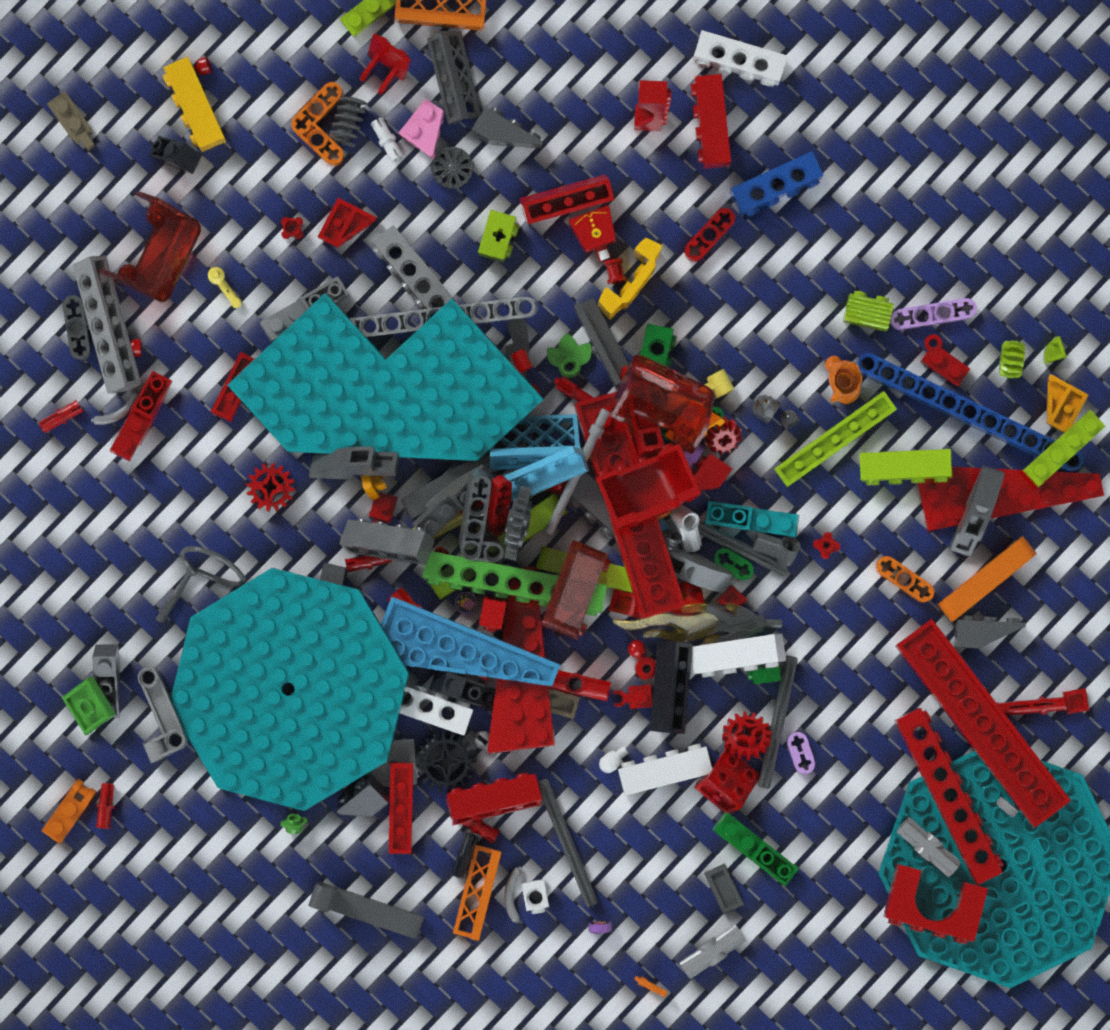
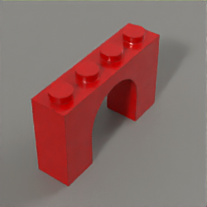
[883,864,988,944]

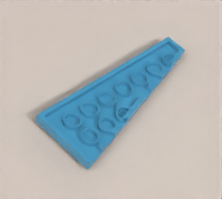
[381,597,561,686]

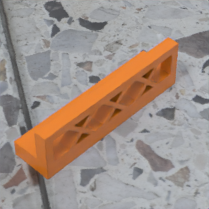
[453,845,502,941]

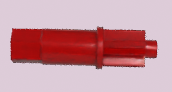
[554,376,594,402]

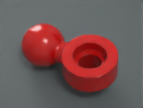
[628,640,656,680]

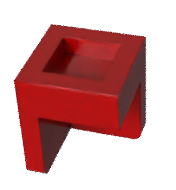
[670,580,705,619]

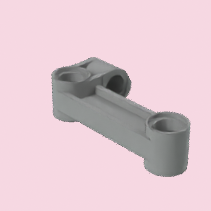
[138,667,189,764]

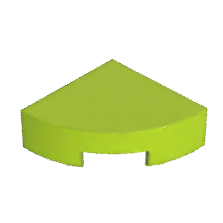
[1043,336,1067,365]

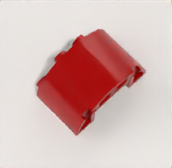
[595,443,701,530]

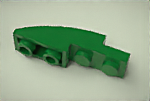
[712,812,799,886]

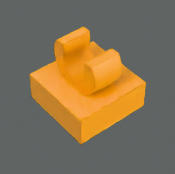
[361,475,387,500]

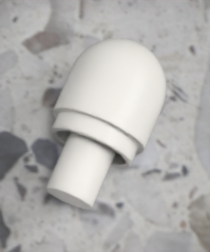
[599,746,628,773]

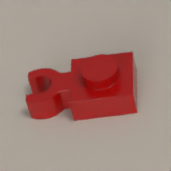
[613,684,652,709]

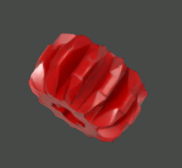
[704,416,742,456]

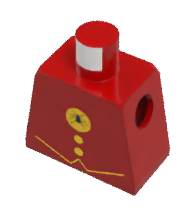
[568,205,616,263]

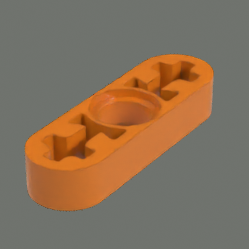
[876,556,934,603]

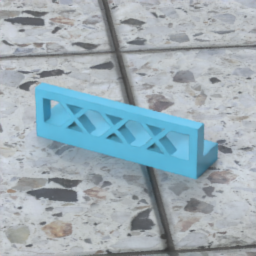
[504,446,589,505]

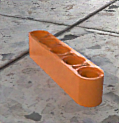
[937,536,1037,622]

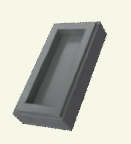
[704,863,744,914]

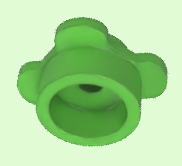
[281,814,308,834]

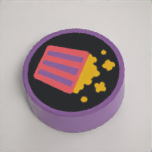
[455,592,478,614]
[589,921,612,934]

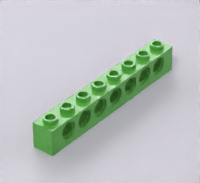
[423,551,607,616]

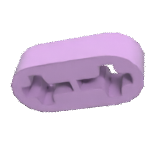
[787,732,815,774]

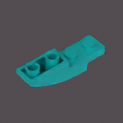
[705,501,800,538]

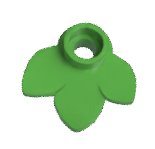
[547,333,592,378]

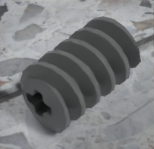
[329,97,368,147]

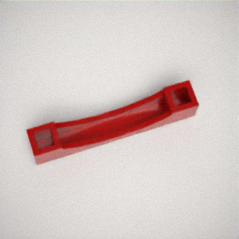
[634,80,671,131]

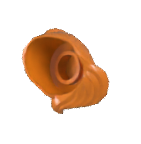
[825,356,863,405]

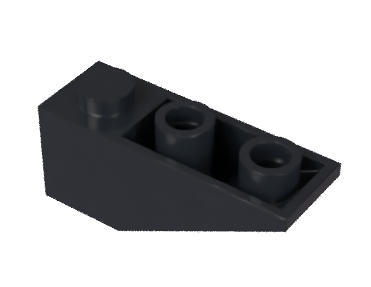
[429,670,496,712]

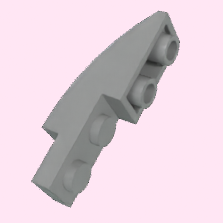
[260,276,349,343]

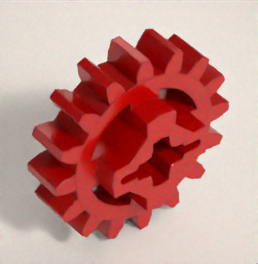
[246,463,296,512]
[722,712,771,760]

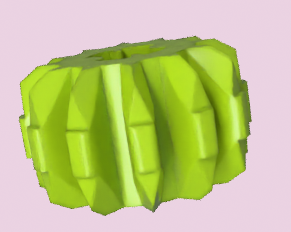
[999,340,1025,379]

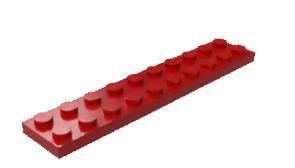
[574,391,685,620]
[895,619,1071,828]

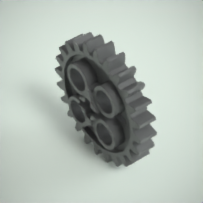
[504,486,532,560]

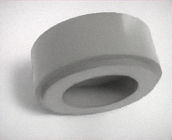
[996,797,1019,817]

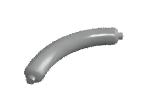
[91,390,139,425]
[504,867,522,924]

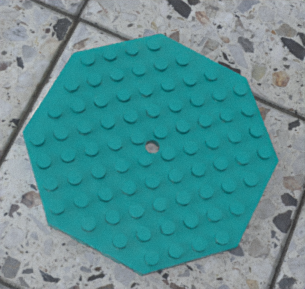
[171,568,409,811]
[878,751,1110,988]

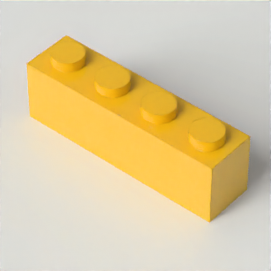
[162,56,226,152]

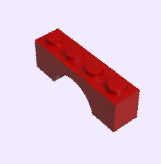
[619,363,664,459]

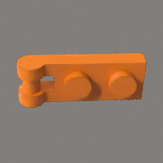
[41,779,97,844]

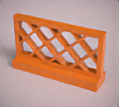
[394,0,486,31]

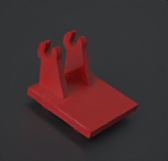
[360,33,411,95]

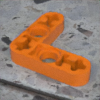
[291,82,344,166]

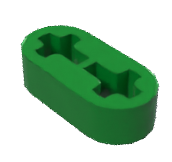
[714,548,754,581]

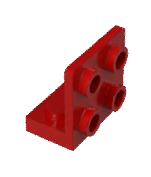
[694,748,760,815]

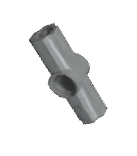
[896,817,961,877]
[679,924,746,979]

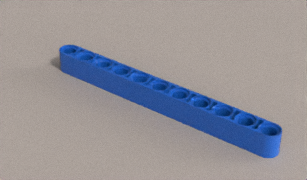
[856,353,1083,472]

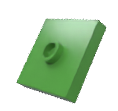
[62,676,116,736]

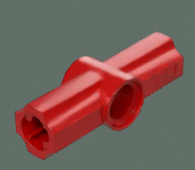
[549,670,612,702]

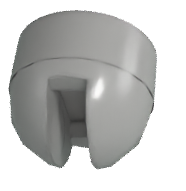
[473,731,489,749]

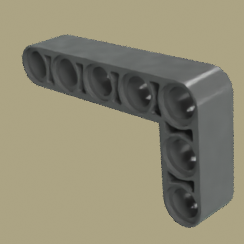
[308,882,424,939]

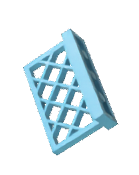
[489,414,581,470]

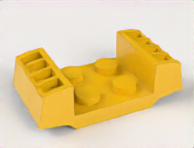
[598,238,662,320]

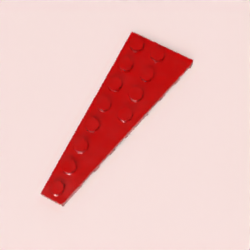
[917,467,1104,531]
[487,566,555,754]

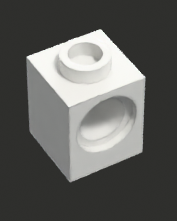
[522,879,549,914]

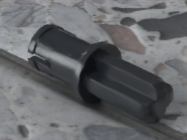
[451,832,479,878]

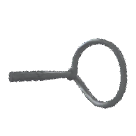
[156,546,246,624]

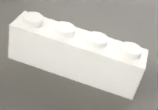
[692,634,786,678]
[618,743,712,796]

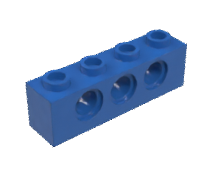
[730,151,824,217]

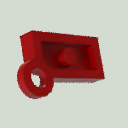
[920,334,970,388]

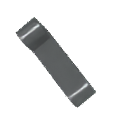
[459,469,504,562]

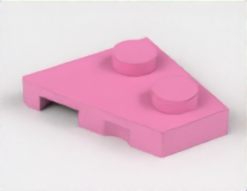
[399,99,445,159]

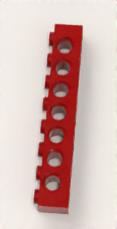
[894,708,1003,885]

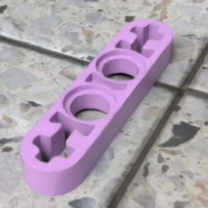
[890,298,977,330]

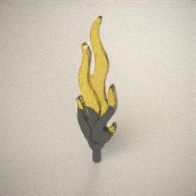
[613,603,782,644]

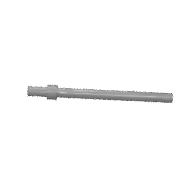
[544,408,610,536]

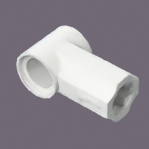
[671,505,702,552]

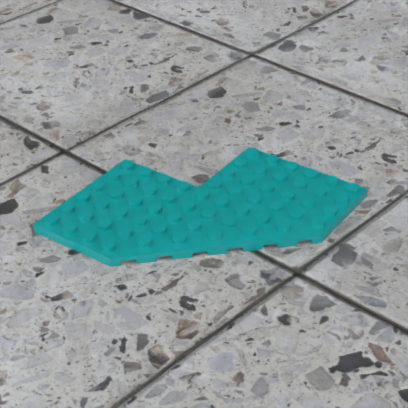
[228,293,544,461]

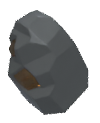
[752,395,781,424]

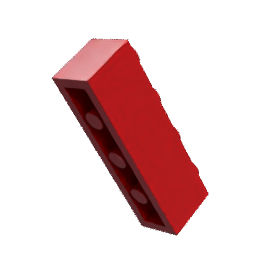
[690,74,731,169]
[519,174,614,225]
[446,773,542,826]

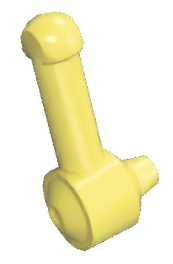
[208,267,242,308]

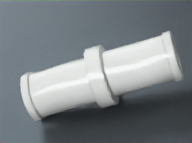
[371,117,404,163]

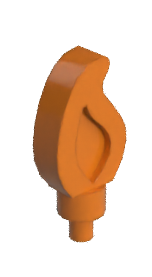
[634,976,668,997]

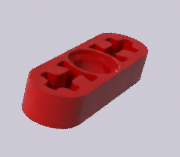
[684,208,735,262]
[485,475,512,536]

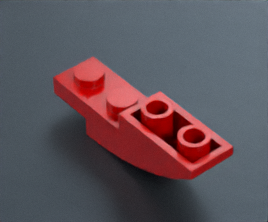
[110,371,172,462]

